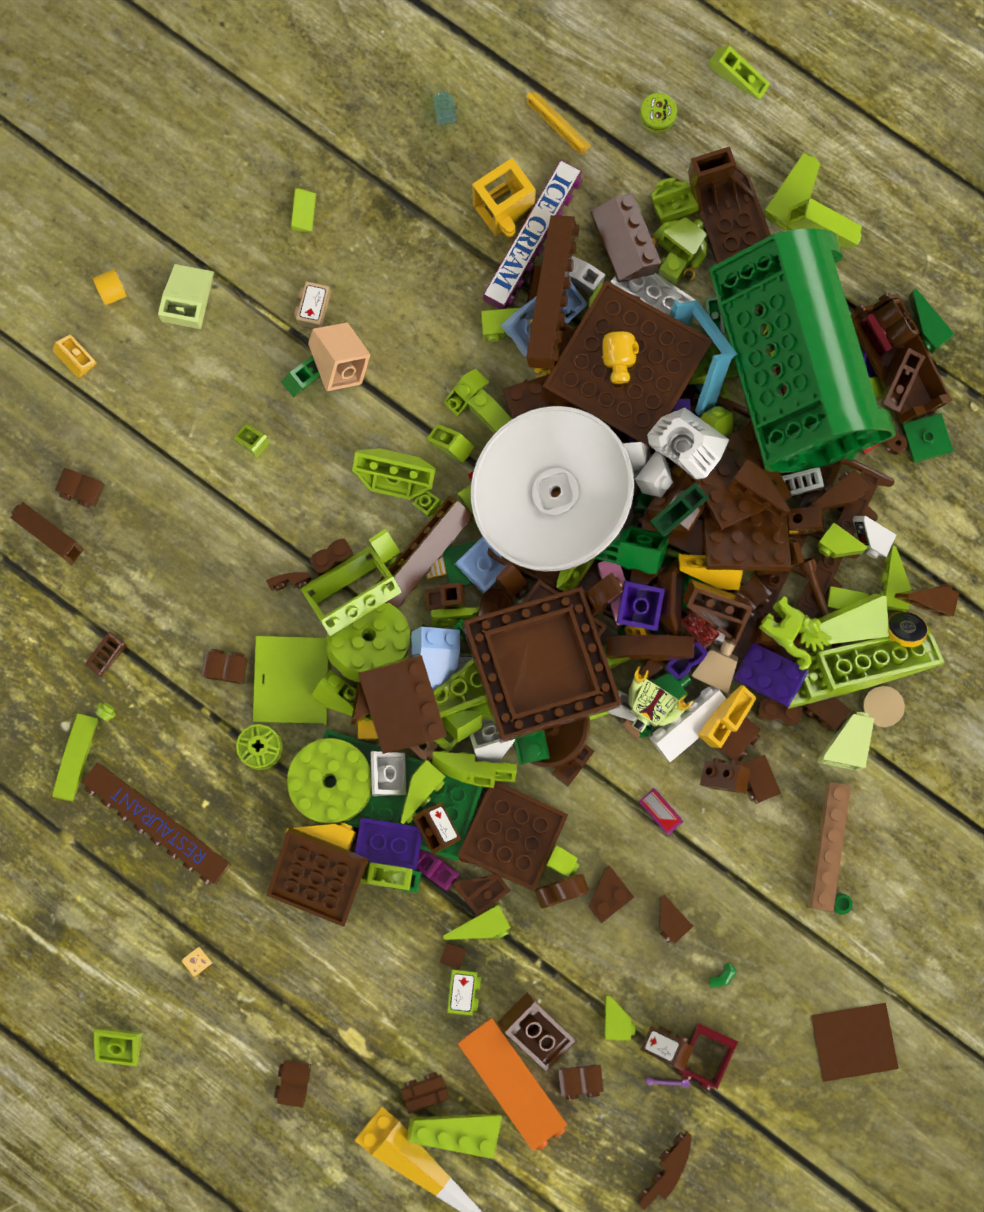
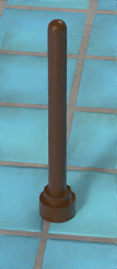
[799,557,841,649]

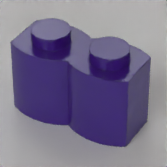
[666,637,709,679]

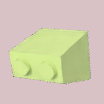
[817,712,874,771]

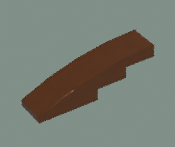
[606,635,695,661]

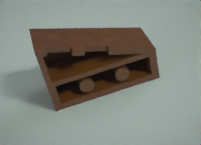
[683,579,753,645]

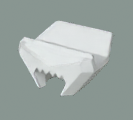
[647,408,729,479]

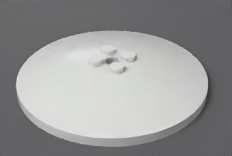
[471,406,634,571]

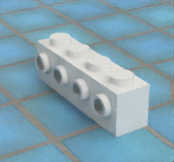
[649,686,726,762]

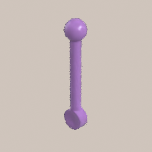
[645,1077,690,1088]

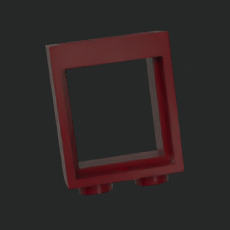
[676,1022,738,1091]

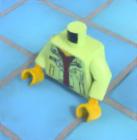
[629,667,693,732]

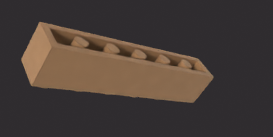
[809,782,851,912]

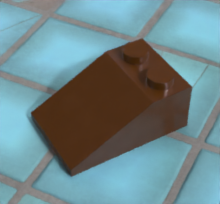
[497,992,576,1071]

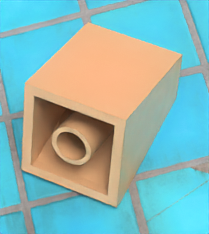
[309,322,371,391]

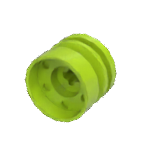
[236,724,284,771]

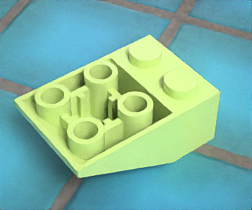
[158,264,214,329]

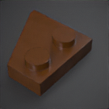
[588,865,634,923]
[453,874,511,917]

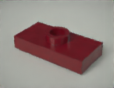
[860,313,892,356]

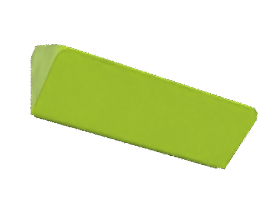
[291,188,316,232]

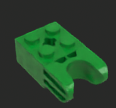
[594,526,670,574]

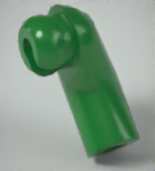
[709,963,736,988]

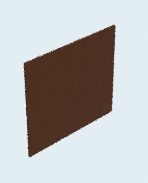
[811,1003,899,1082]

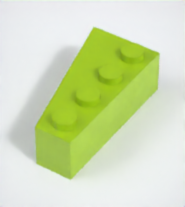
[406,1112,502,1159]

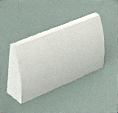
[610,273,695,316]

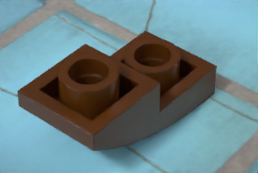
[266,572,312,591]

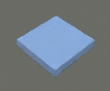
[455,536,507,593]

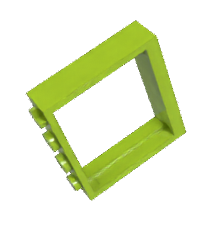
[300,546,402,636]

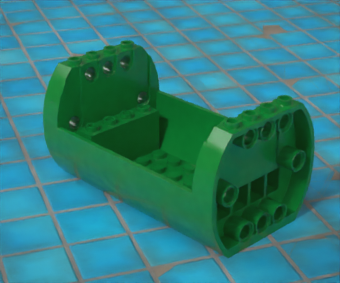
[709,229,896,473]

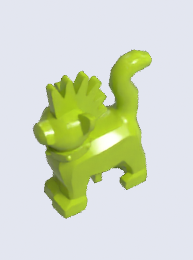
[759,596,832,670]

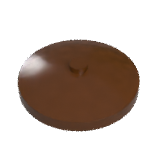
[512,717,590,767]

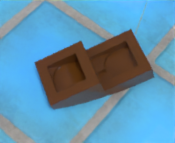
[552,745,595,787]

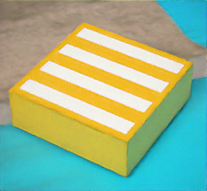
[426,556,447,580]

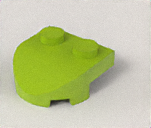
[652,178,699,224]

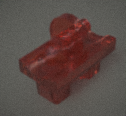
[679,610,720,649]

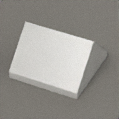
[371,751,406,796]

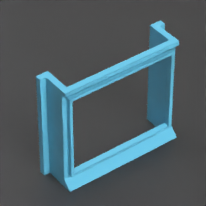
[670,300,737,416]

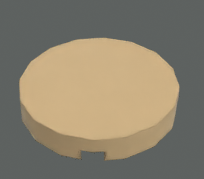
[862,686,905,728]

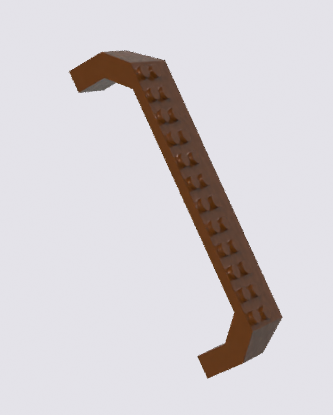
[688,146,787,396]

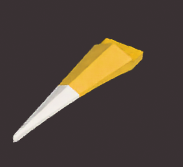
[355,1106,482,1212]

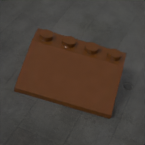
[358,654,447,754]

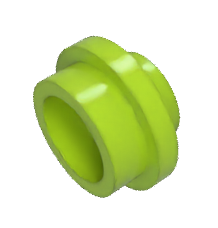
[95,702,116,721]

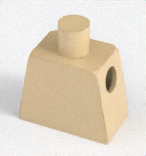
[692,639,738,693]

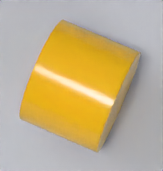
[93,269,127,306]

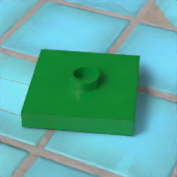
[901,413,953,463]
[443,541,477,586]

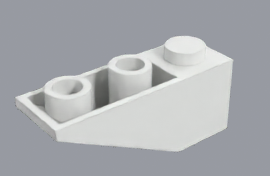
[569,256,605,296]

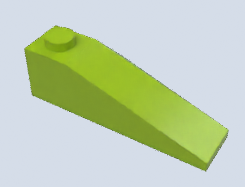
[433,659,486,718]

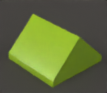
[94,1028,142,1067]

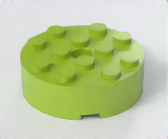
[326,603,410,682]
[287,739,372,824]

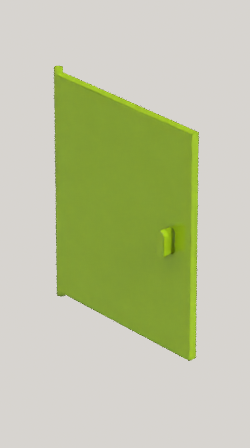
[253,636,329,726]

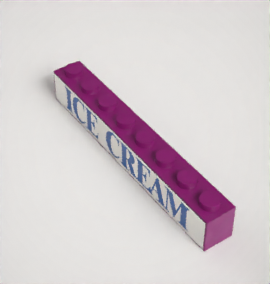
[483,160,583,309]

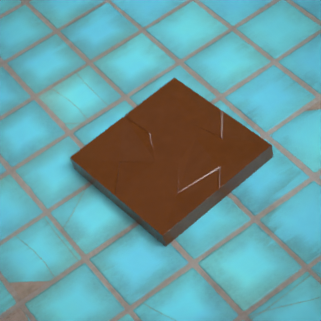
[461,586,622,743]

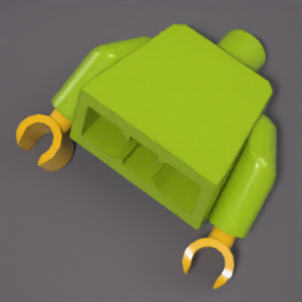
[651,218,707,282]

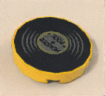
[888,611,928,647]

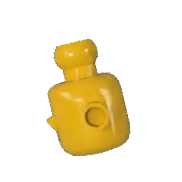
[602,331,639,384]

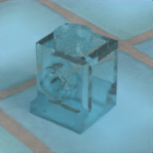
[433,92,457,125]

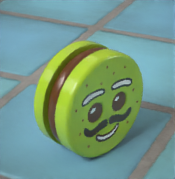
[639,93,677,133]

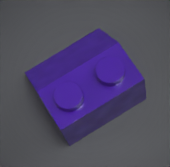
[616,581,665,631]

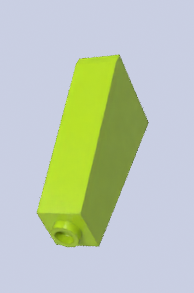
[764,153,821,231]
[786,198,862,249]
[819,594,889,645]

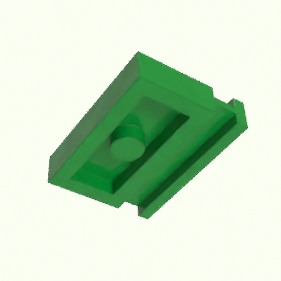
[514,730,550,765]

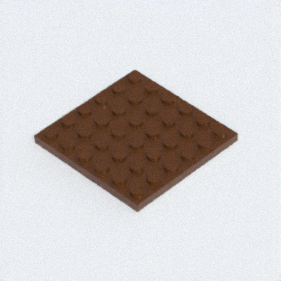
[543,280,713,448]

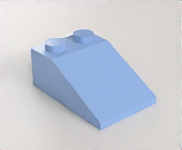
[411,627,460,691]

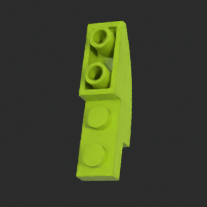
[432,751,517,788]

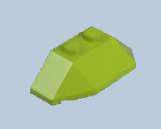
[352,448,436,500]

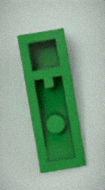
[909,288,955,354]
[281,355,320,398]

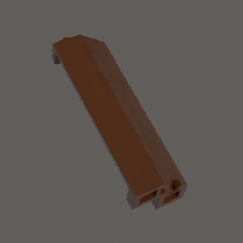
[851,293,953,424]

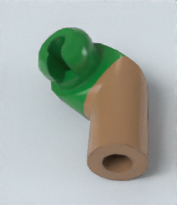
[622,719,653,738]

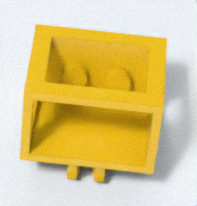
[472,158,536,238]

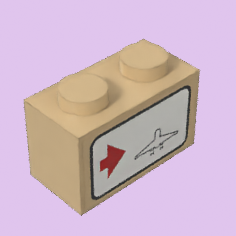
[294,281,331,329]

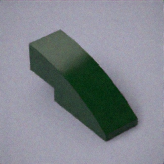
[649,482,709,538]

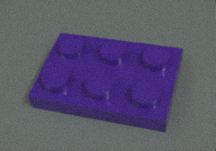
[733,642,809,707]
[355,818,422,870]

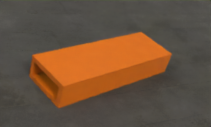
[457,1018,567,1151]

